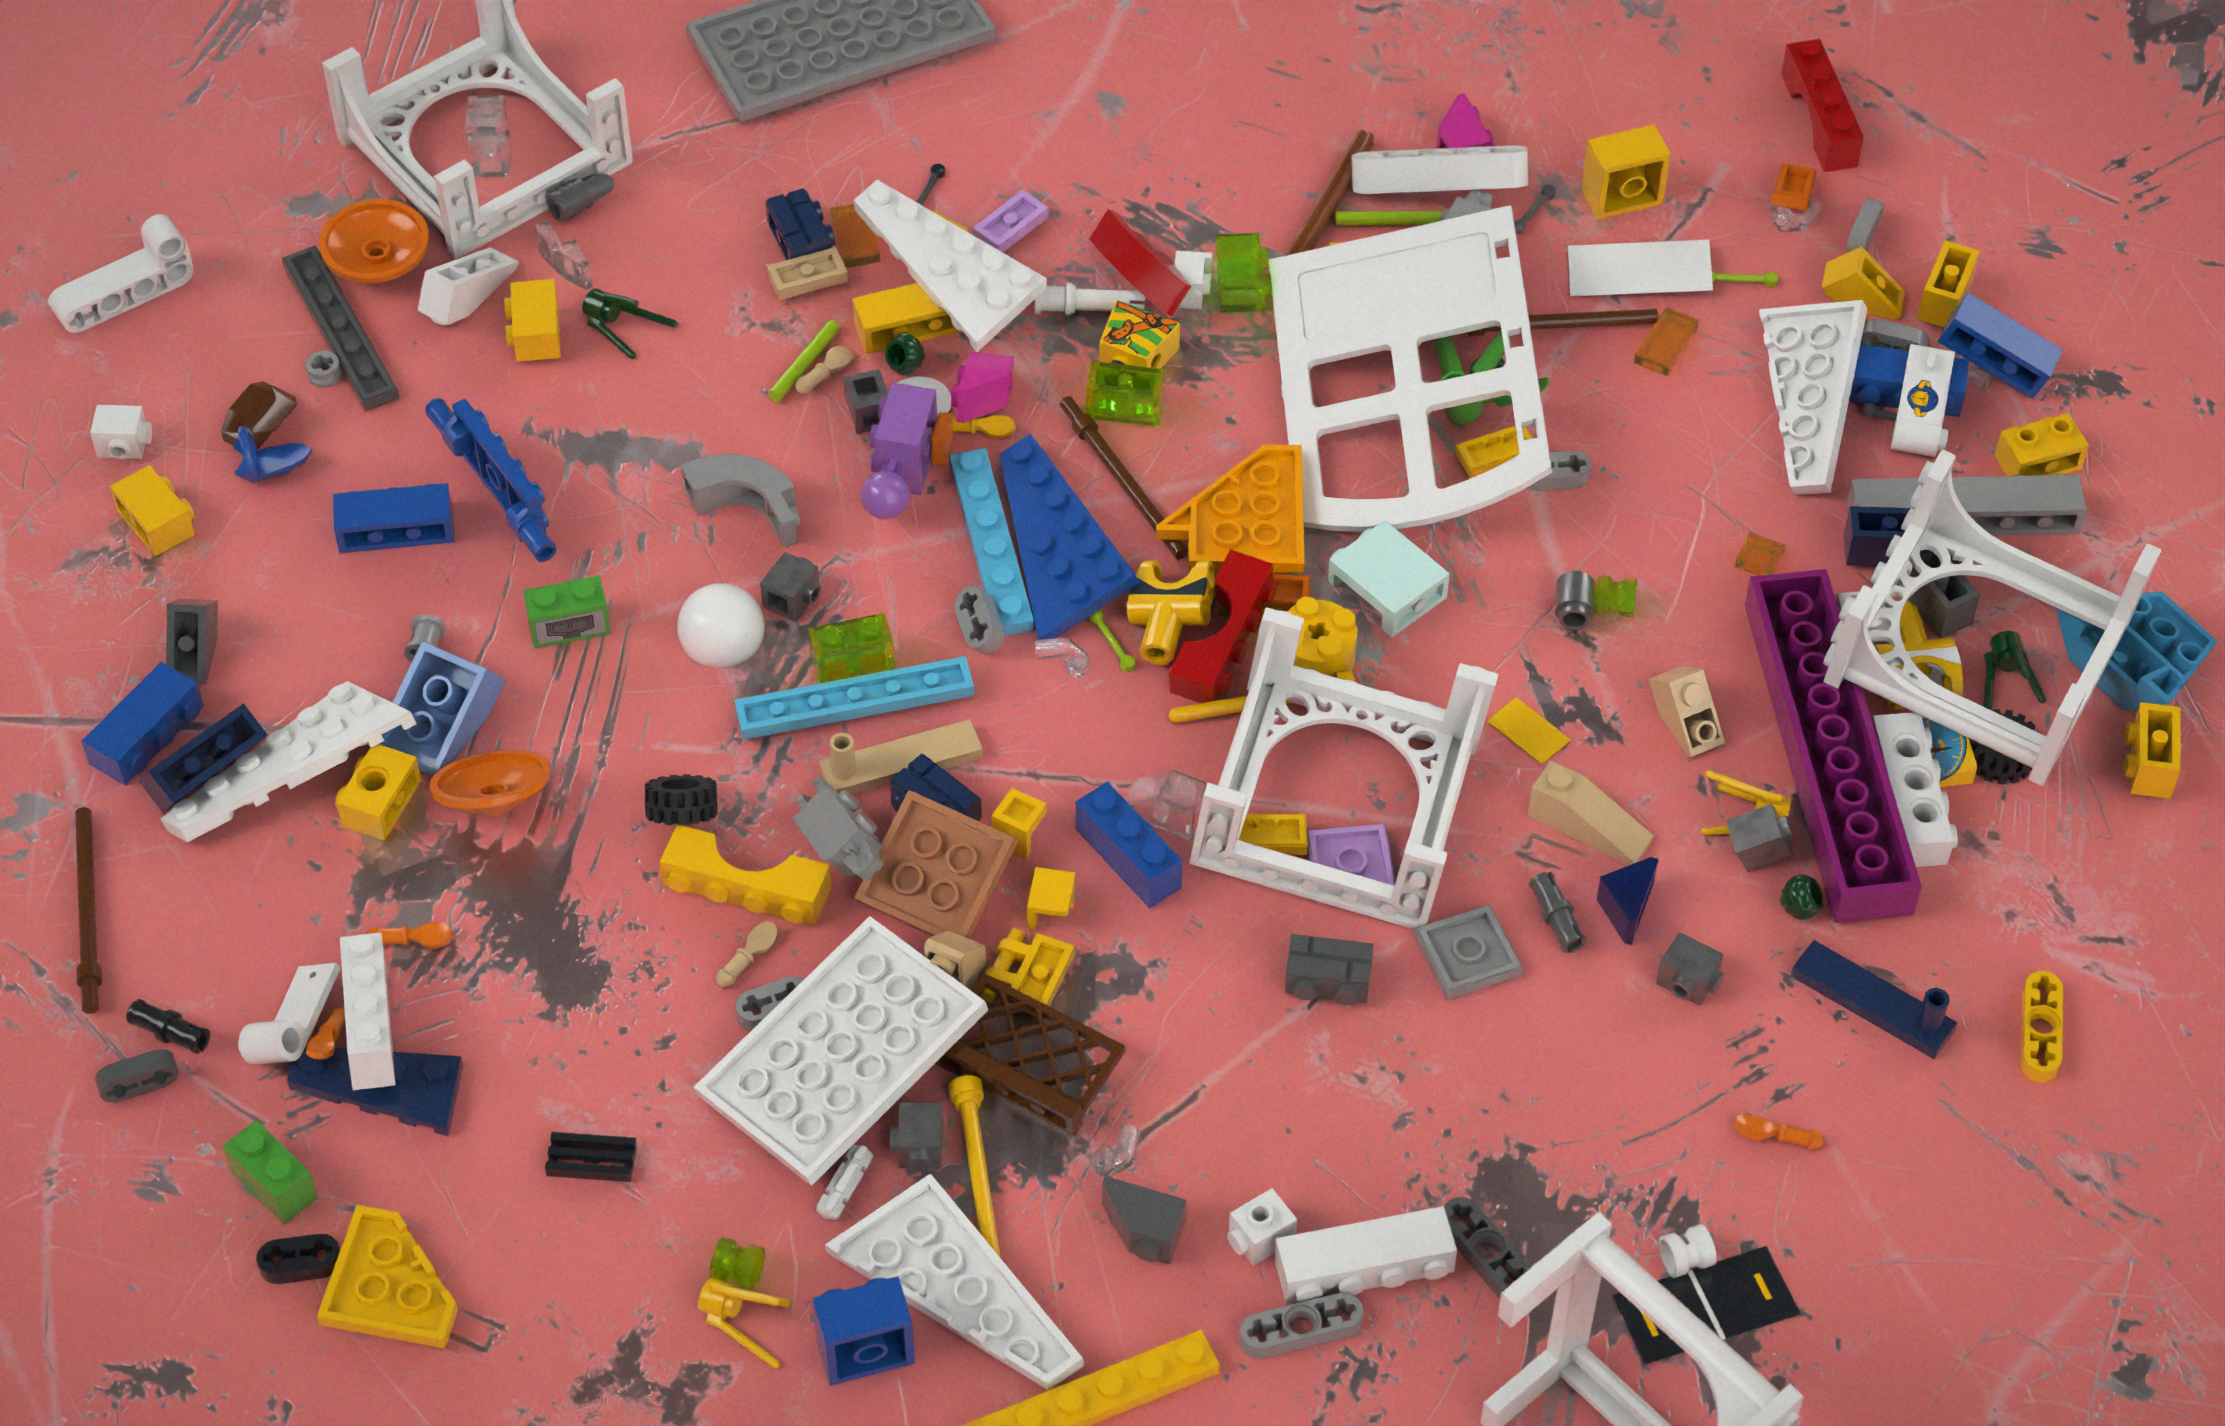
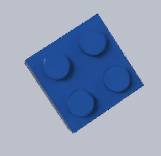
[812,1276,915,1386]

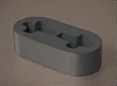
[95,1049,179,1103]

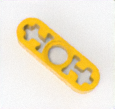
[2020,971,2063,1083]

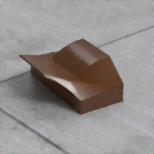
[221,381,298,450]

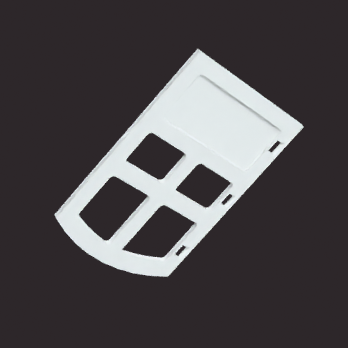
[1269,205,1552,532]

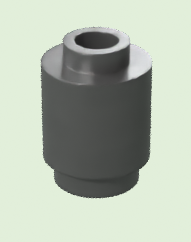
[1555,570,1595,630]

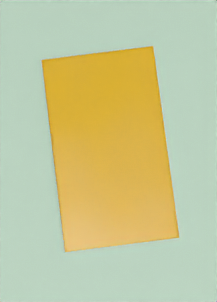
[1487,697,1571,764]

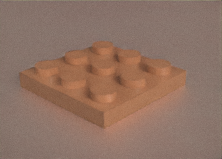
[854,790,1018,939]

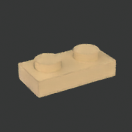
[767,247,848,300]

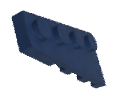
[287,1046,463,1137]

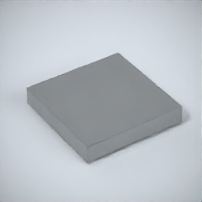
[1414,904,1523,1000]

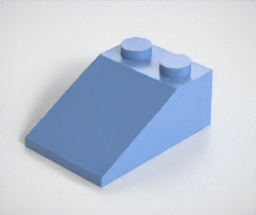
[379,641,506,776]

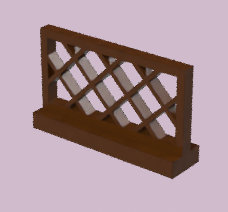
[935,973,1126,1137]

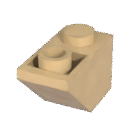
[1648,666,1725,757]
[924,930,986,990]

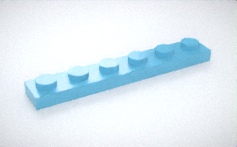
[949,448,1034,636]
[734,656,974,740]

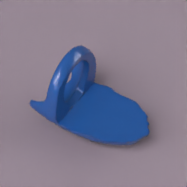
[233,425,312,483]

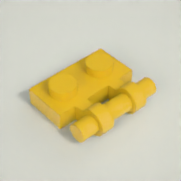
[980,928,1075,1019]

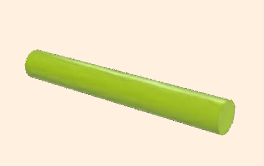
[1335,211,1443,226]
[767,320,840,403]

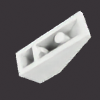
[417,247,519,325]

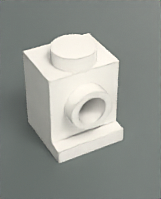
[1175,251,1212,309]

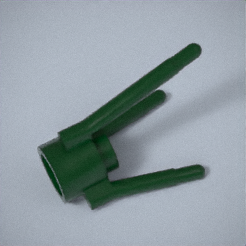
[582,288,678,359]
[1983,631,2046,710]

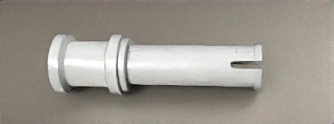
[1034,283,1145,316]

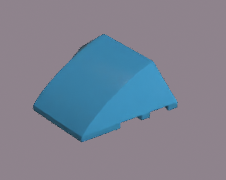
[2055,592,2217,710]

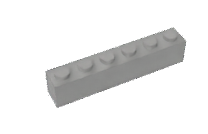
[1847,474,2087,536]

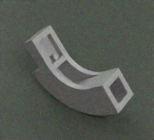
[681,454,801,548]

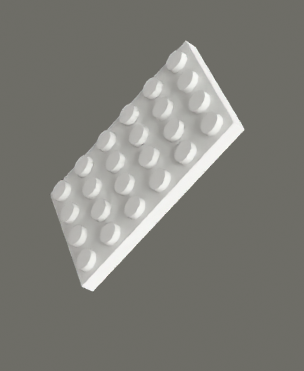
[694,916,988,1186]

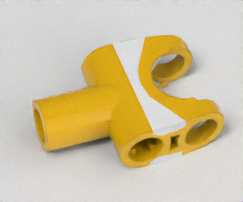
[1874,602,1963,710]

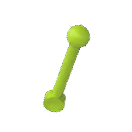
[1712,270,1779,287]
[1089,609,1135,672]

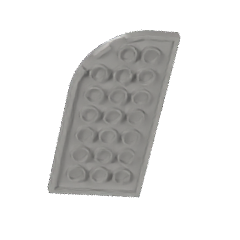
[686,0,996,123]

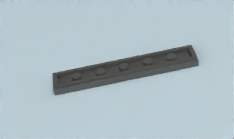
[282,245,399,411]

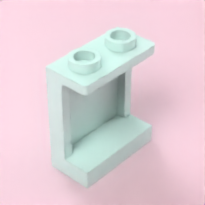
[1328,520,1450,638]

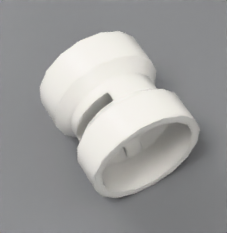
[1659,1224,1717,1278]

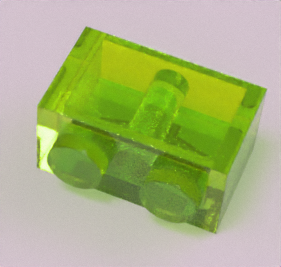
[1215,233,1272,313]
[1085,361,1165,427]
[808,613,895,684]

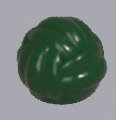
[885,333,925,376]
[1780,874,1823,920]

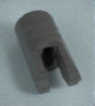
[546,173,614,222]

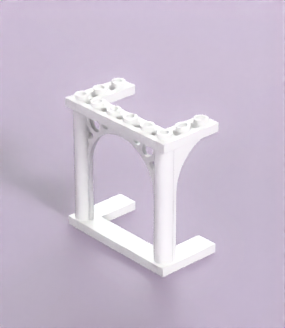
[322,0,633,260]
[1823,449,2162,786]
[1189,607,1499,930]
[1481,1212,1804,1426]

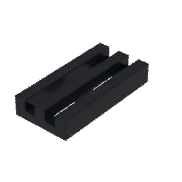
[545,1132,637,1182]

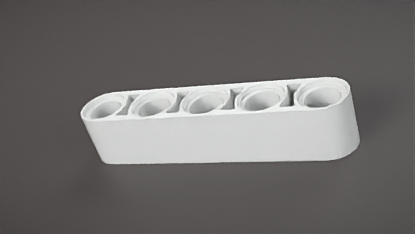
[1351,146,1528,194]

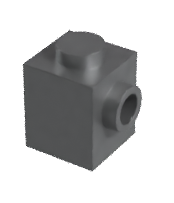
[760,552,821,622]
[1726,804,1795,872]
[1656,932,1725,1006]
[890,1102,943,1172]

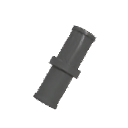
[1529,871,1587,953]

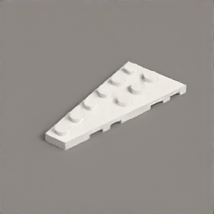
[854,180,1047,352]
[1759,300,1867,495]
[161,681,417,842]
[825,1173,1084,1391]

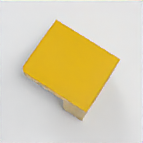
[991,788,1047,859]
[1027,867,1076,930]

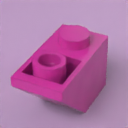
[1437,93,1494,149]
[951,351,1014,423]

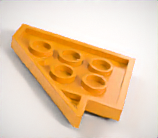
[1156,444,1304,573]

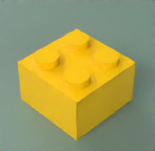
[1581,124,1671,220]

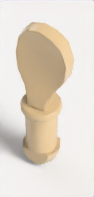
[795,346,853,394]
[716,921,778,988]

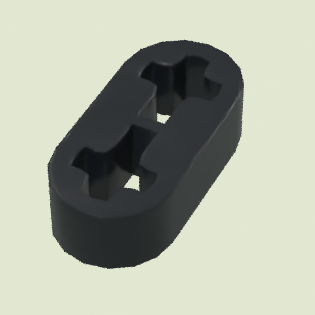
[256,1234,340,1284]

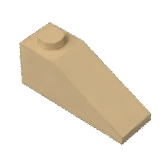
[1528,760,1654,868]

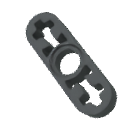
[1444,1197,1531,1298]

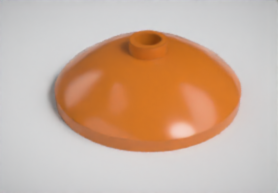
[319,199,430,284]
[430,750,551,817]

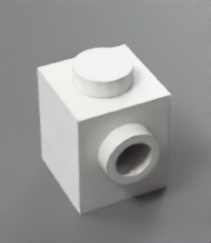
[90,405,152,459]
[1227,1188,1297,1266]

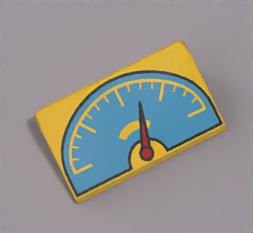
[1922,717,1977,787]

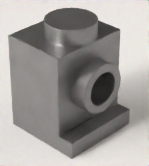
[843,369,888,434]

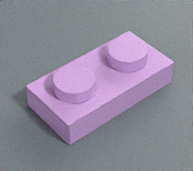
[973,190,1049,253]

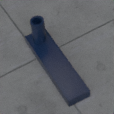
[1790,940,1957,1059]

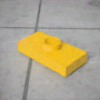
[1455,425,1533,479]
[1239,814,1308,855]

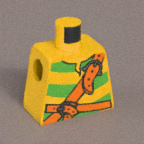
[1099,300,1180,372]

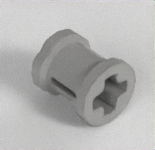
[404,614,446,662]

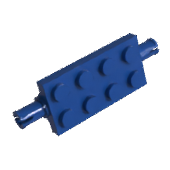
[425,398,556,562]

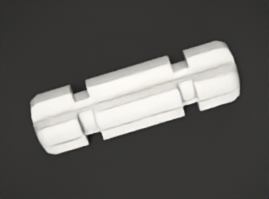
[816,1144,873,1221]

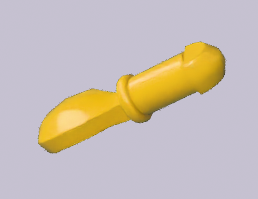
[953,415,1016,439]

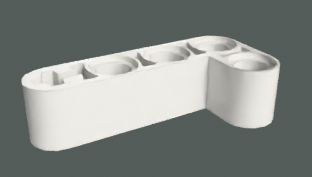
[48,214,194,333]

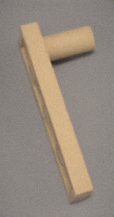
[819,719,983,795]

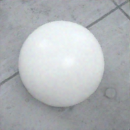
[677,583,765,668]

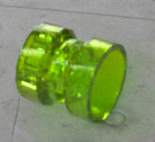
[1594,575,1637,617]
[709,1237,765,1290]

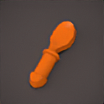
[365,922,453,949]
[306,1007,346,1060]
[1734,1114,1824,1150]

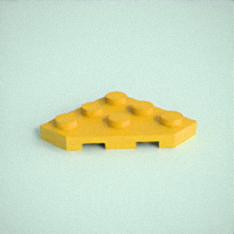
[317,1205,458,1349]

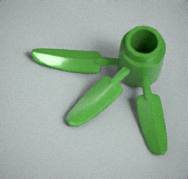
[1435,330,1550,425]

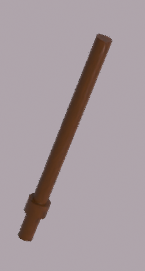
[1466,309,1658,336]
[1060,396,1188,560]
[75,807,102,1014]

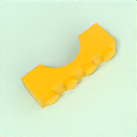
[659,824,832,926]

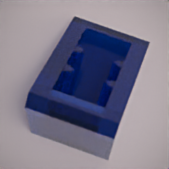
[1596,857,1659,945]

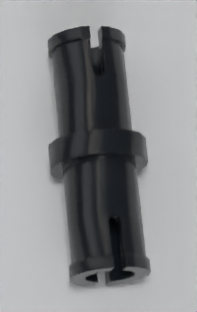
[126,999,210,1054]

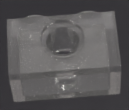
[466,95,512,177]

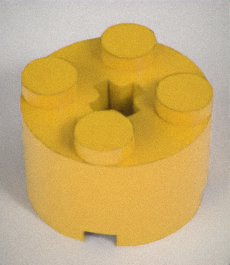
[1287,596,1357,677]

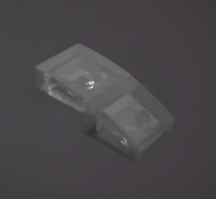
[534,220,593,290]

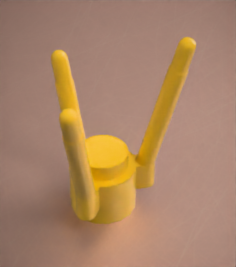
[1701,770,1791,835]
[698,1278,791,1369]

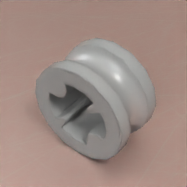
[305,351,341,388]

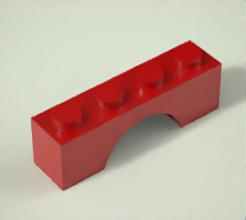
[1781,39,1864,172]
[1169,549,1277,703]

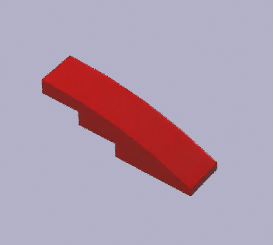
[1089,209,1191,317]

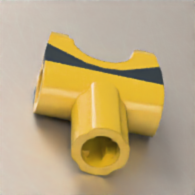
[1127,560,1216,665]

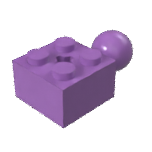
[861,382,937,520]

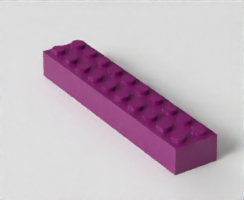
[1744,569,1922,923]

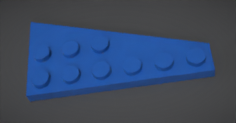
[999,433,1140,647]

